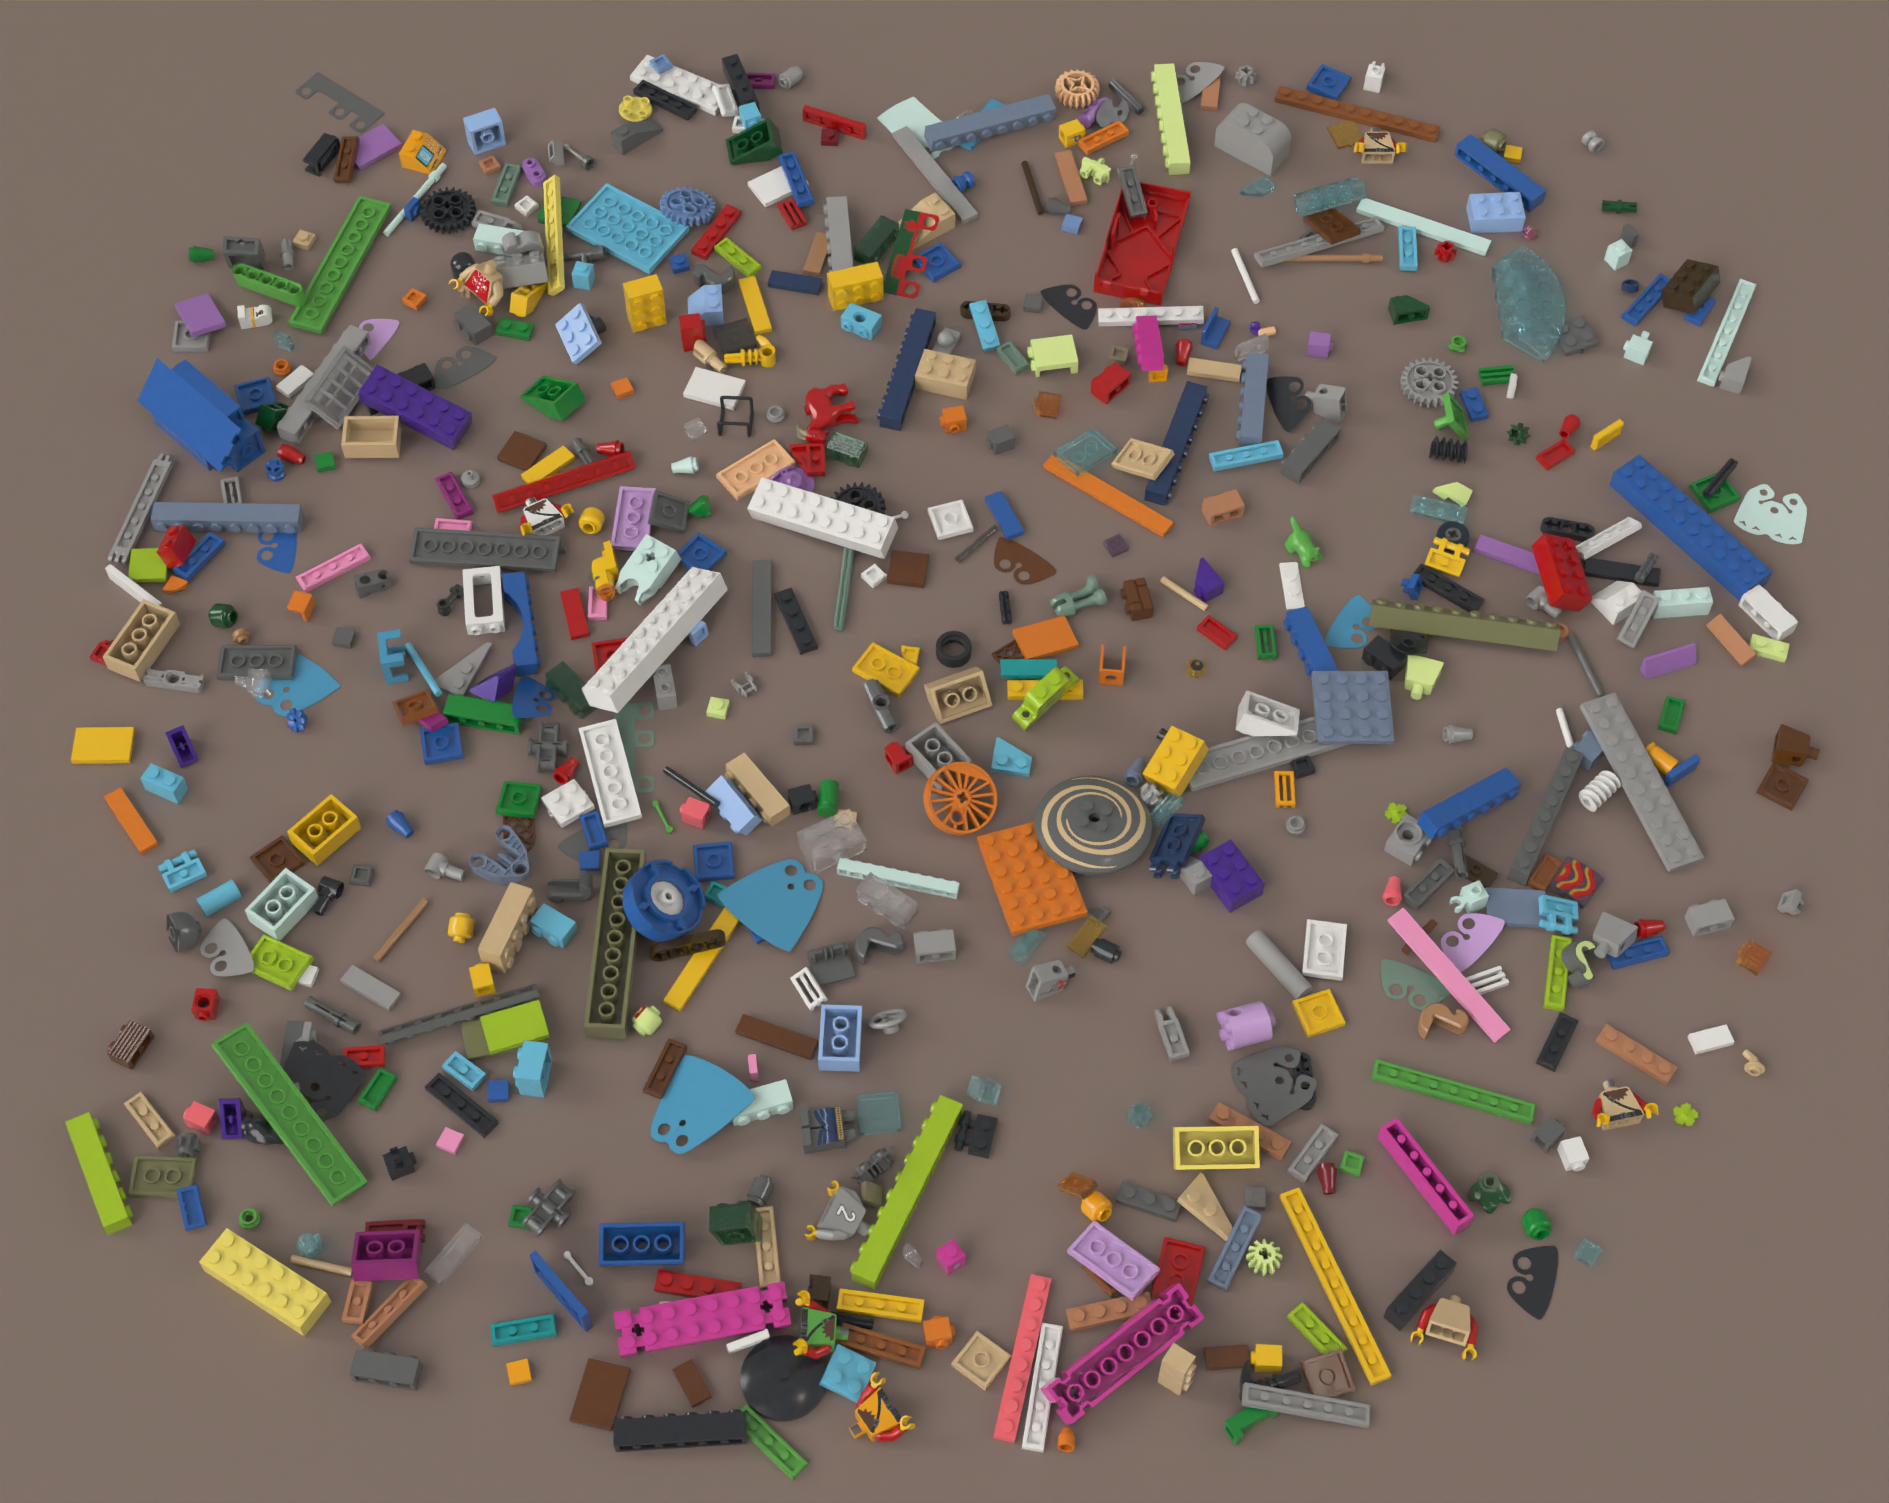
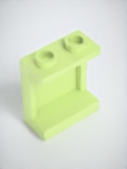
[1027,335,1079,377]

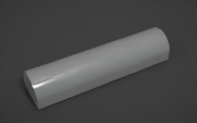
[1246,929,1313,999]

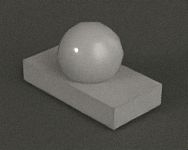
[932,327,961,354]

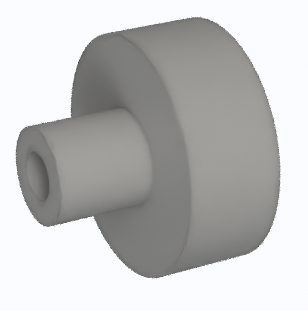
[461,470,480,489]

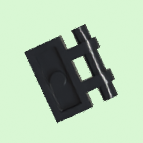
[954,1111,998,1159]

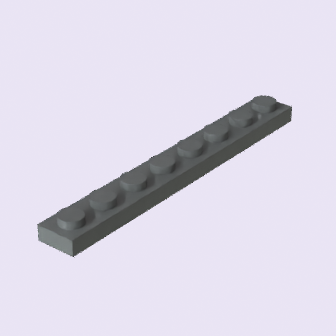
[378,984,540,1045]

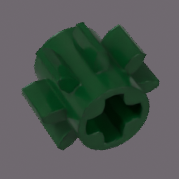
[1507,423,1531,445]

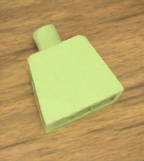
[1404,655,1444,700]

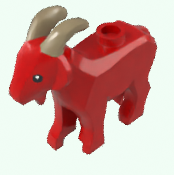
[796,383,859,443]

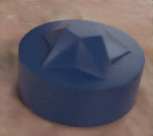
[1621,279,1639,293]

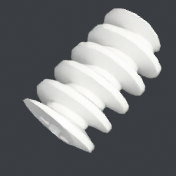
[1579,770,1621,812]

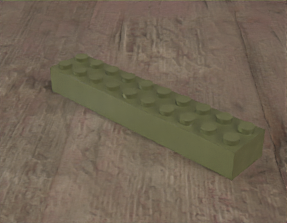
[584,848,647,1039]

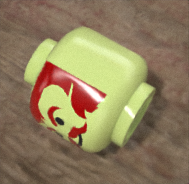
[632,1006,662,1036]

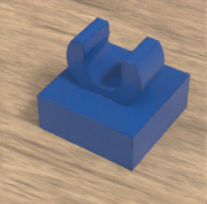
[1401,574,1423,600]

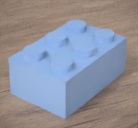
[1466,192,1526,234]
[818,1005,863,1072]

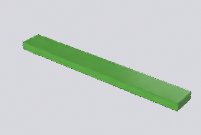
[1371,1059,1536,1125]

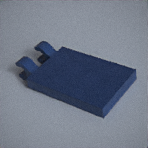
[1149,813,1206,879]

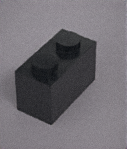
[1362,635,1408,680]

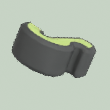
[1561,938,1597,989]

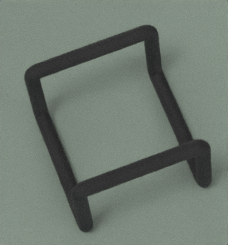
[717,396,754,437]

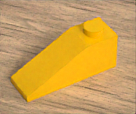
[509,282,548,317]

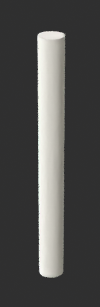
[1231,248,1260,304]

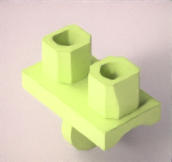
[1080,157,1111,185]

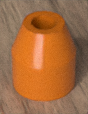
[1057,1427,1075,1452]

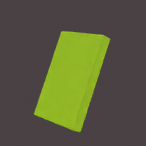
[250,934,314,991]
[480,1000,550,1055]

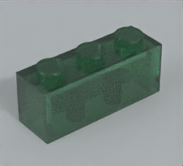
[854,215,899,264]
[545,661,598,719]

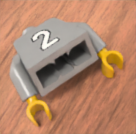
[804,1180,871,1241]

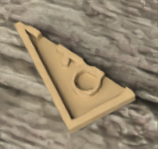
[1177,1173,1233,1241]

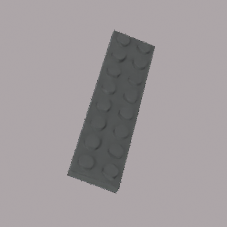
[409,527,561,572]

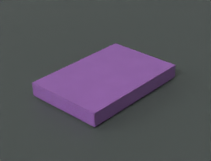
[355,124,402,171]
[174,293,226,337]

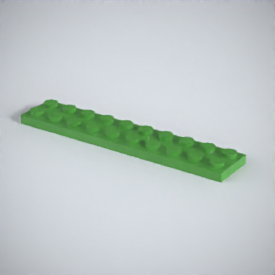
[288,196,392,335]
[211,1022,368,1207]

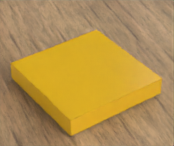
[1292,988,1346,1038]

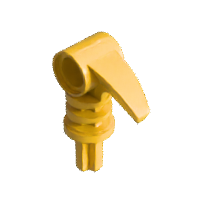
[724,335,776,368]

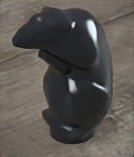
[241,1114,284,1145]

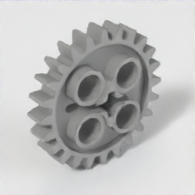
[1400,357,1459,408]

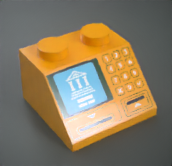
[399,130,447,175]

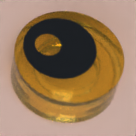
[1186,659,1205,678]

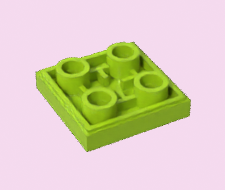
[128,548,168,583]

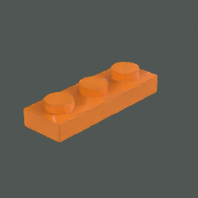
[1078,120,1129,155]

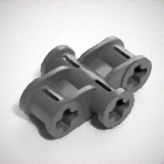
[528,722,568,772]
[521,1179,576,1237]

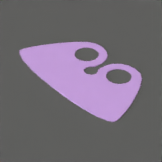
[359,319,399,360]
[1441,913,1505,972]

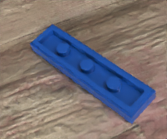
[778,152,814,208]
[1621,273,1670,327]

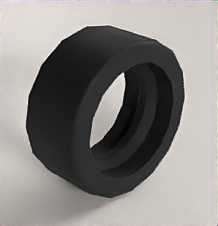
[936,631,972,668]

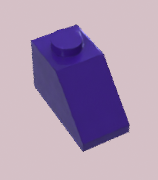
[1194,557,1224,603]

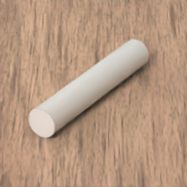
[1556,708,1574,749]

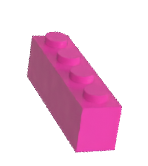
[1132,315,1164,371]

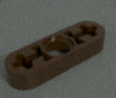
[960,301,1011,322]

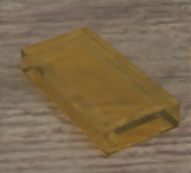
[1067,915,1107,959]

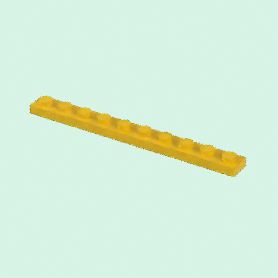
[1279,1187,1392,1386]

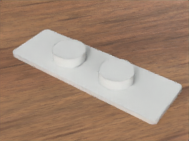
[1279,562,1305,609]

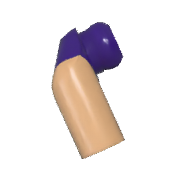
[1250,321,1276,337]

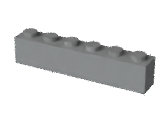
[823,196,853,272]

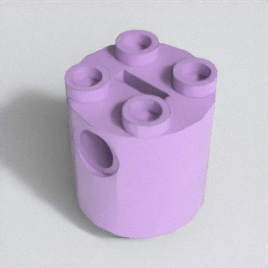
[1217,1001,1276,1051]

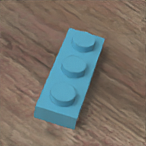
[1398,226,1418,271]
[969,300,1000,352]

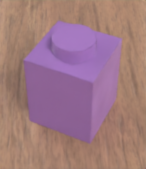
[1306,331,1333,359]

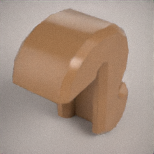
[1417,1003,1469,1039]

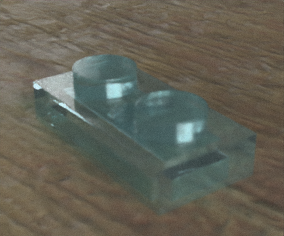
[1007,929,1046,966]

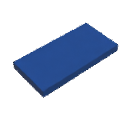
[530,1250,592,1332]

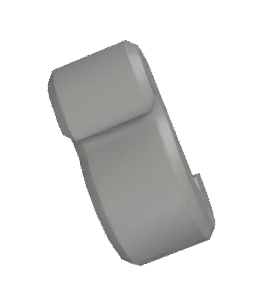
[502,230,544,255]

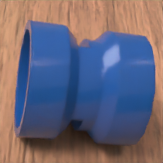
[952,171,975,193]

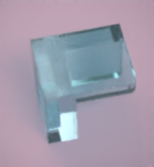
[967,1075,1002,1105]

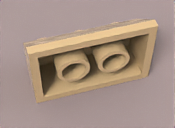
[924,667,993,724]

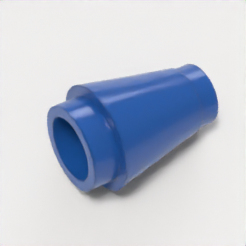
[386,810,414,839]

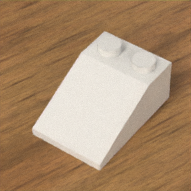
[1236,691,1300,736]

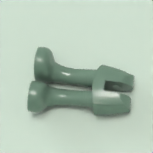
[1050,574,1107,617]

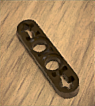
[650,929,726,962]

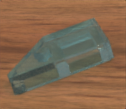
[1240,175,1275,197]

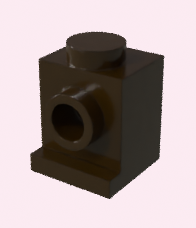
[808,1274,832,1308]

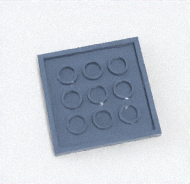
[1311,671,1394,744]

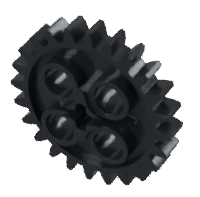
[420,187,477,234]
[830,482,887,515]

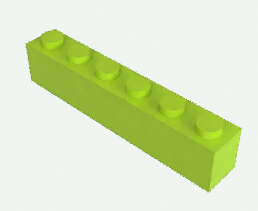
[65,1112,134,1235]

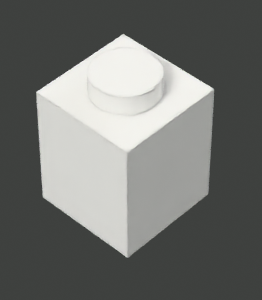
[1557,1136,1590,1172]

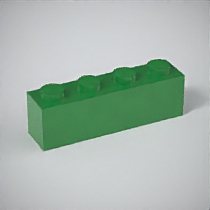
[443,694,524,735]

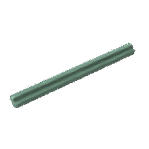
[834,547,854,631]

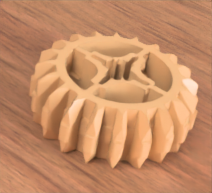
[1055,68,1100,109]

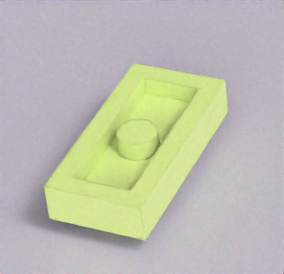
[1749,634,1790,663]

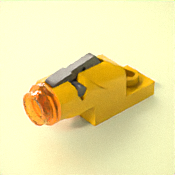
[588,540,620,601]

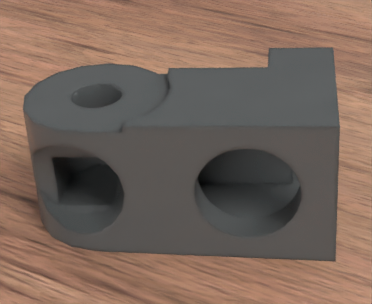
[354,569,392,599]

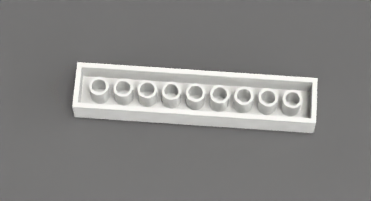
[582,567,728,713]

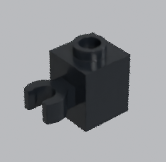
[382,1146,417,1181]

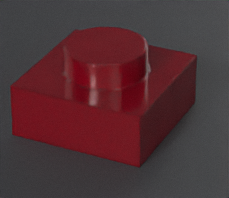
[821,128,839,146]

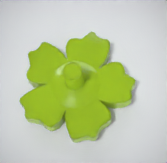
[1384,802,1407,824]
[1673,1102,1698,1127]

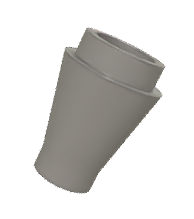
[1443,725,1473,744]

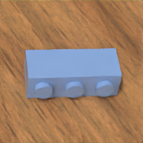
[705,775,763,836]

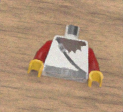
[520,497,574,536]

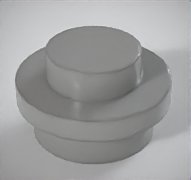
[767,406,785,423]
[1286,816,1306,835]

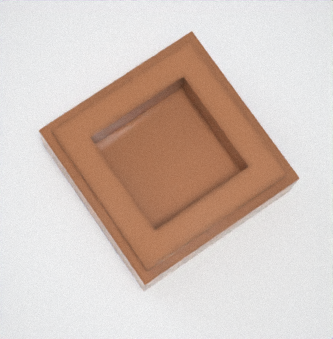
[478,155,502,176]

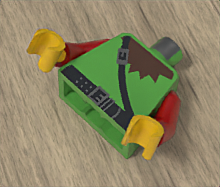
[793,1290,849,1359]

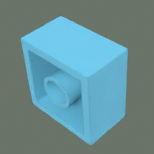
[513,1040,552,1098]

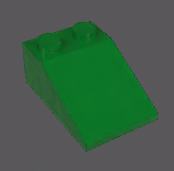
[520,375,586,421]

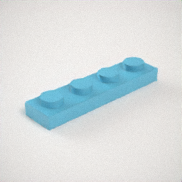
[1209,440,1283,472]

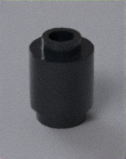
[1090,938,1122,964]

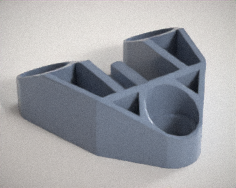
[469,825,531,886]

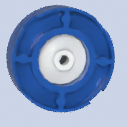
[622,859,705,942]

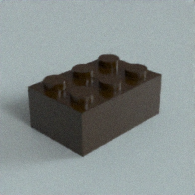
[1661,259,1720,314]

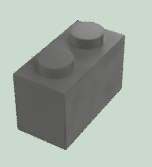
[454,303,493,345]

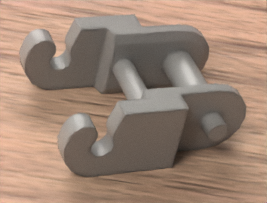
[731,671,757,698]

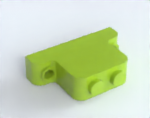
[1012,665,1079,731]

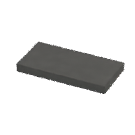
[216,645,298,680]

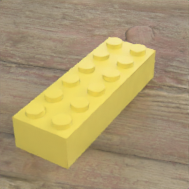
[199,1228,331,1337]

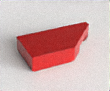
[89,639,115,666]

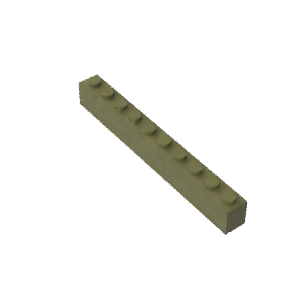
[1369,598,1561,651]

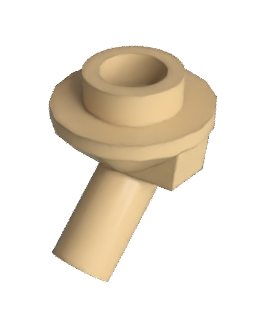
[1742,1049,1765,1076]

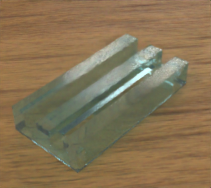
[1150,793,1185,827]

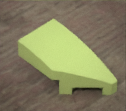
[1432,482,1473,507]

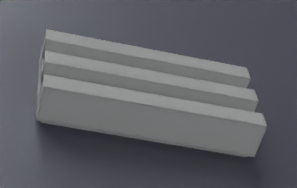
[220,476,243,503]

